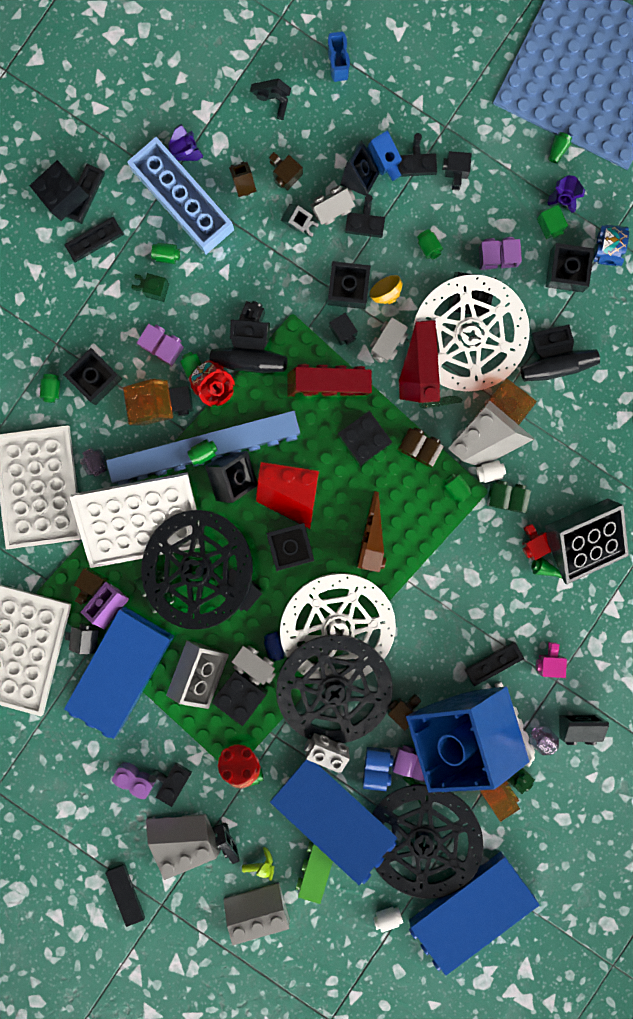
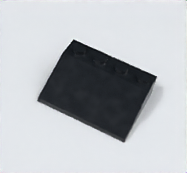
[545,498,629,584]

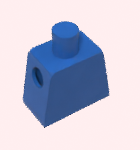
[367,130,402,181]

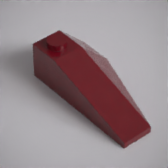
[399,320,440,403]

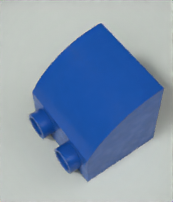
[406,686,530,793]

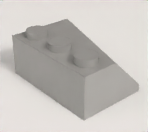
[448,401,534,467]
[146,814,222,880]

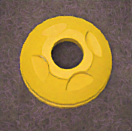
[369,275,403,304]

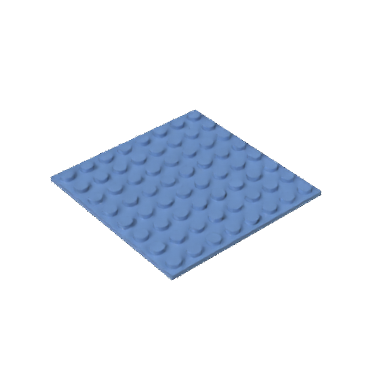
[493,0,633,170]

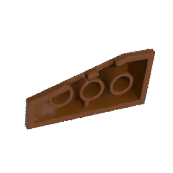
[356,491,386,572]

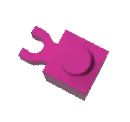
[536,642,567,678]

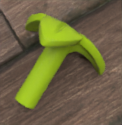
[242,847,274,881]

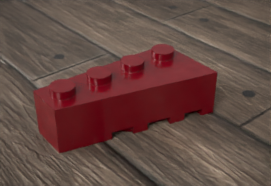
[287,364,372,397]

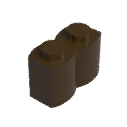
[397,427,444,468]

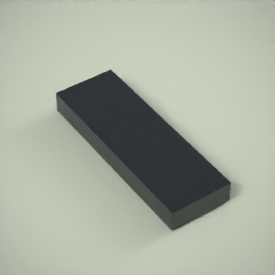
[67,164,105,224]
[64,217,124,263]
[464,641,524,687]
[105,863,145,927]

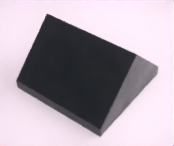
[340,140,380,196]

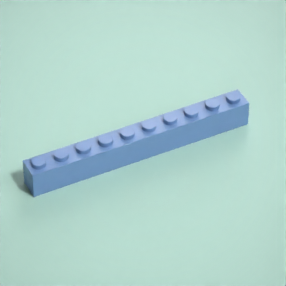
[106,411,301,485]

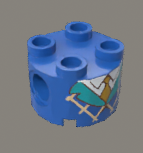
[593,225,629,267]

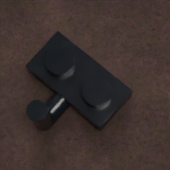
[250,78,291,120]
[398,133,437,177]
[345,194,385,238]
[148,763,192,807]
[212,823,240,864]

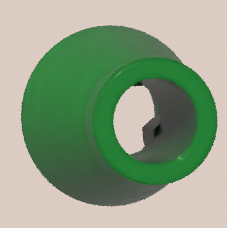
[548,132,572,164]

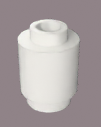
[476,460,506,483]
[373,907,403,932]

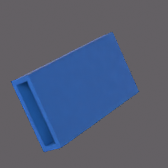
[64,607,174,739]
[270,760,397,885]
[409,851,540,976]

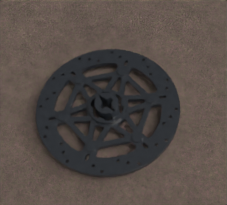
[141,510,253,630]
[276,635,393,743]
[372,784,483,899]

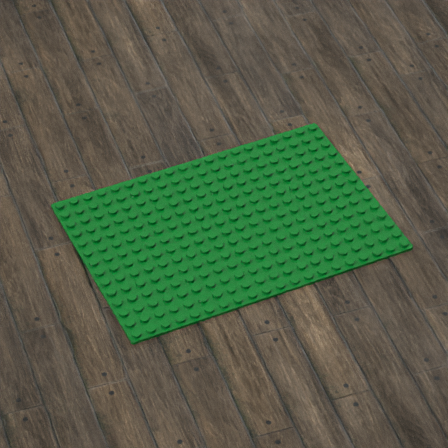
[37,314,488,762]

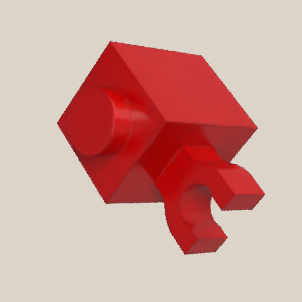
[522,524,551,560]

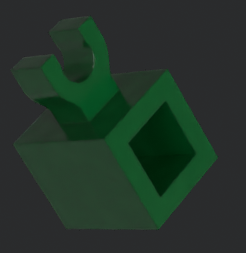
[131,273,169,302]
[507,768,535,794]

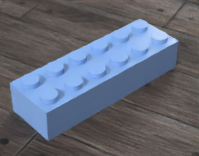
[127,137,234,254]

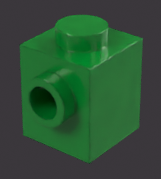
[537,205,568,239]

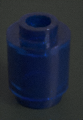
[263,631,286,662]

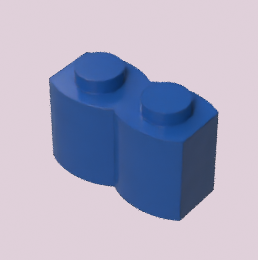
[328,32,350,82]
[362,747,394,791]

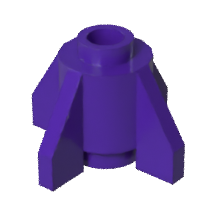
[168,124,203,161]
[547,175,585,213]

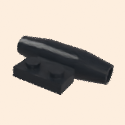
[209,319,288,373]
[520,324,600,382]

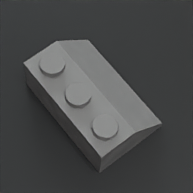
[166,641,229,709]
[224,882,290,946]

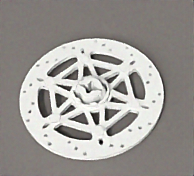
[413,275,529,391]
[280,573,396,680]

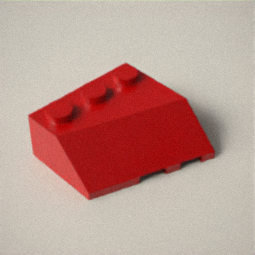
[256,462,319,529]

